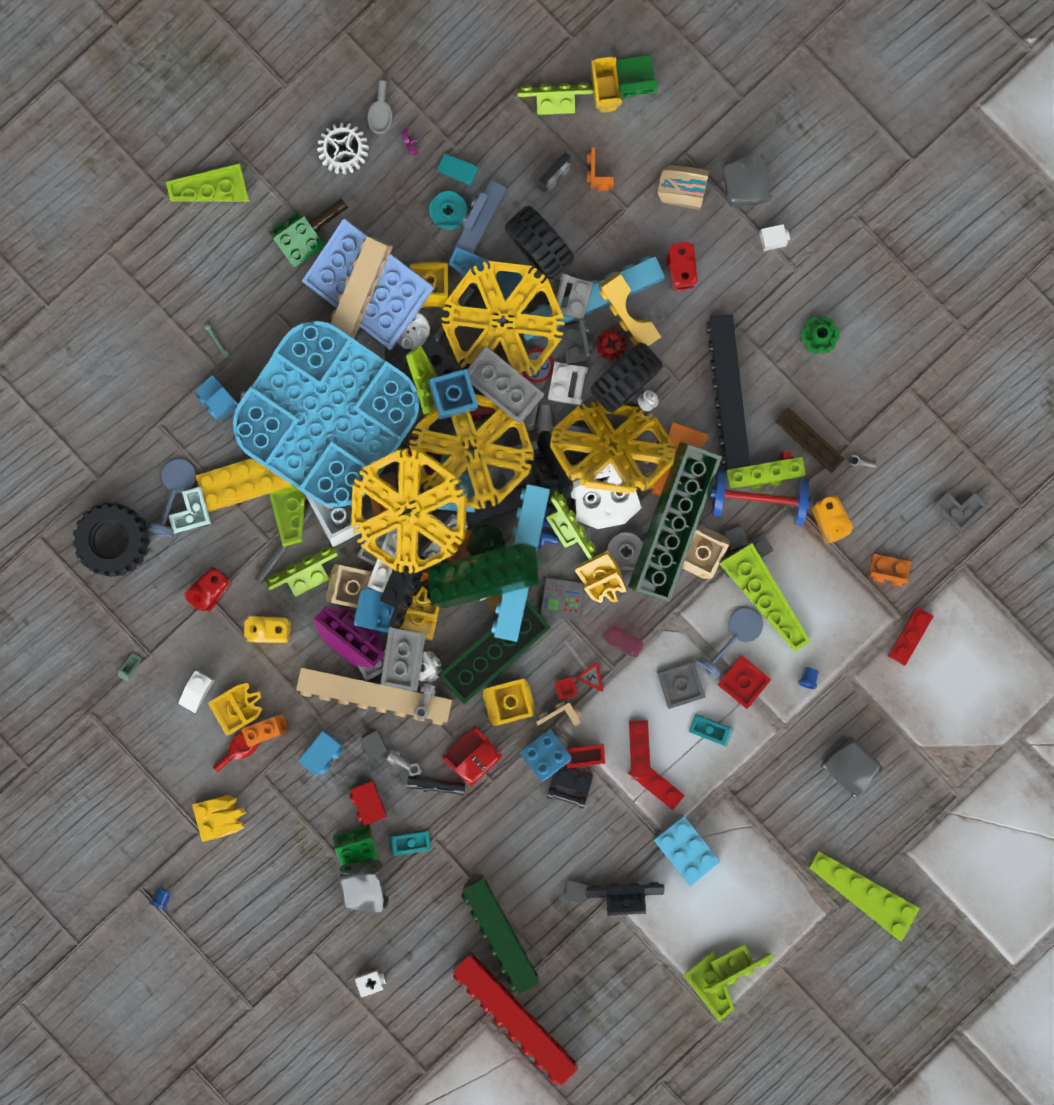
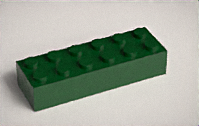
[428,543,540,609]
[439,599,551,704]
[461,876,540,994]

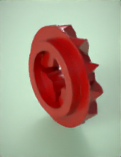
[596,329,627,360]

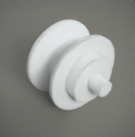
[638,390,659,411]

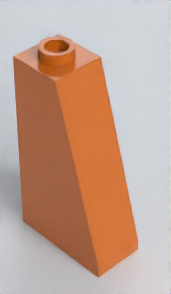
[649,422,709,496]

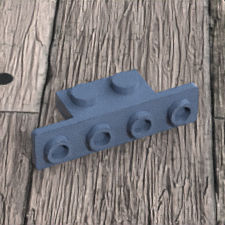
[456,180,507,254]

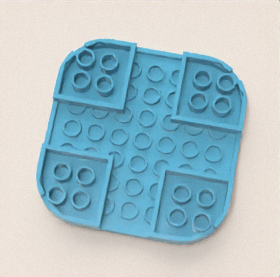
[233,321,419,507]

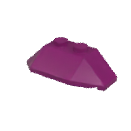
[313,606,385,669]

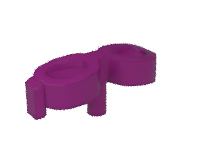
[402,128,420,156]

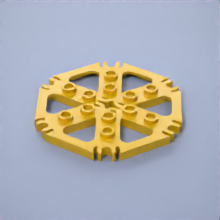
[441,261,565,377]
[409,394,534,509]
[550,401,675,494]
[351,448,467,573]

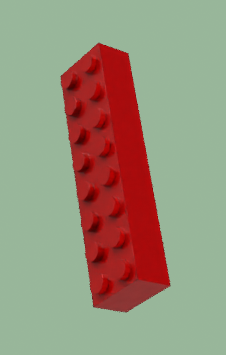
[453,951,578,1086]

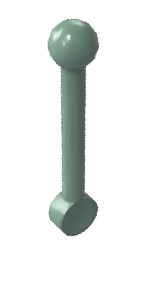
[204,323,229,358]

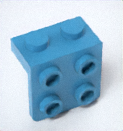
[354,588,395,633]
[520,729,572,781]

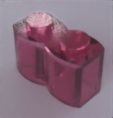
[603,626,644,657]

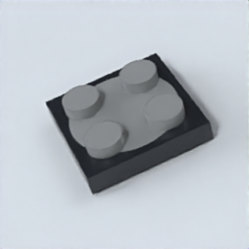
[539,153,571,192]

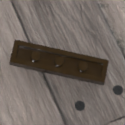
[775,407,845,473]

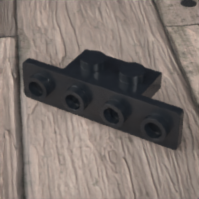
[527,431,574,499]
[380,555,428,629]
[587,882,664,916]

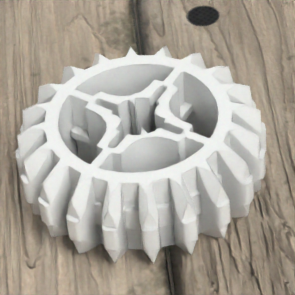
[317,123,369,175]

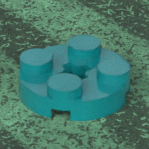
[429,191,467,230]

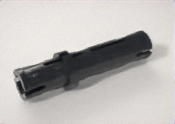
[407,776,466,795]

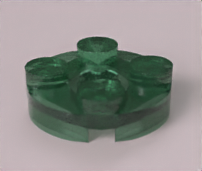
[467,525,505,556]

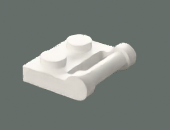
[548,362,589,406]

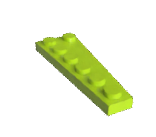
[719,543,811,652]
[808,851,920,942]

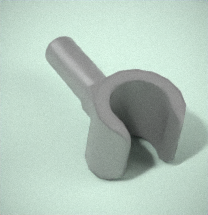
[849,455,876,468]

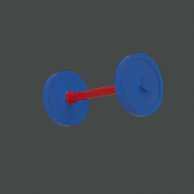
[710,469,810,526]

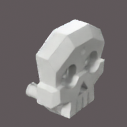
[569,461,642,529]

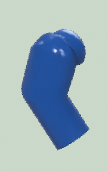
[537,531,559,549]

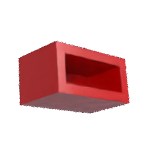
[565,743,606,768]
[349,780,387,826]

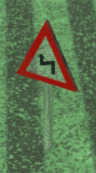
[564,640,603,692]

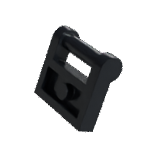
[547,766,593,809]

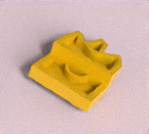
[574,550,626,603]
[399,586,440,641]
[208,683,262,736]
[192,795,247,842]

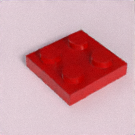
[717,655,771,709]

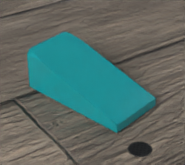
[436,153,479,187]
[689,715,733,747]
[388,831,431,856]

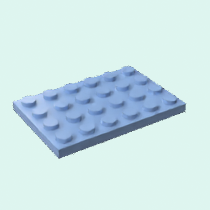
[302,219,435,350]

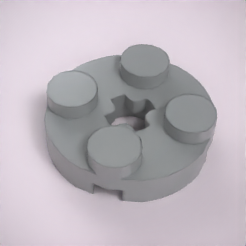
[607,532,643,571]

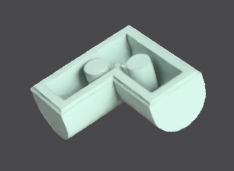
[169,486,211,534]

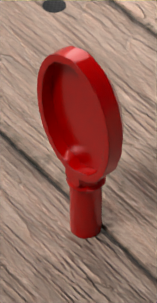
[213,732,259,772]

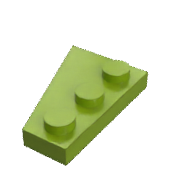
[406,345,438,414]
[269,486,306,547]
[683,951,735,1022]

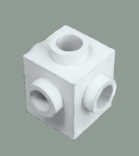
[419,652,443,683]

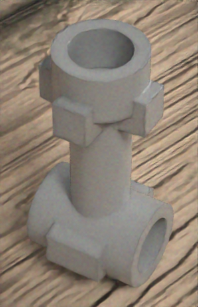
[414,683,436,721]
[387,750,422,777]

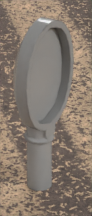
[368,80,392,134]

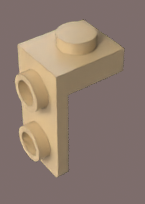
[536,701,582,726]

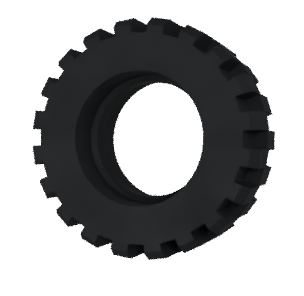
[505,206,574,279]
[590,342,663,413]
[73,503,150,577]

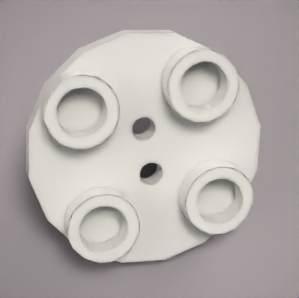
[397,313,430,349]

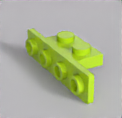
[517,82,594,115]
[727,457,806,490]
[546,490,596,560]
[266,546,338,597]
[702,944,775,994]

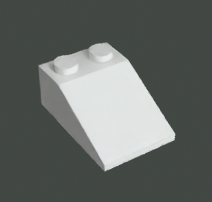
[305,494,361,547]

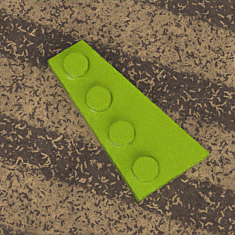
[166,164,249,202]

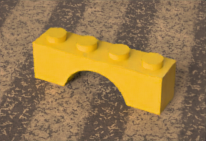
[598,272,661,346]

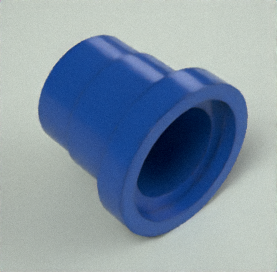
[798,667,819,689]
[149,888,171,911]

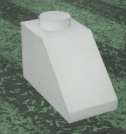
[179,670,215,713]

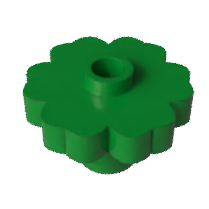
[800,316,840,355]

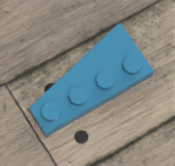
[448,247,522,301]

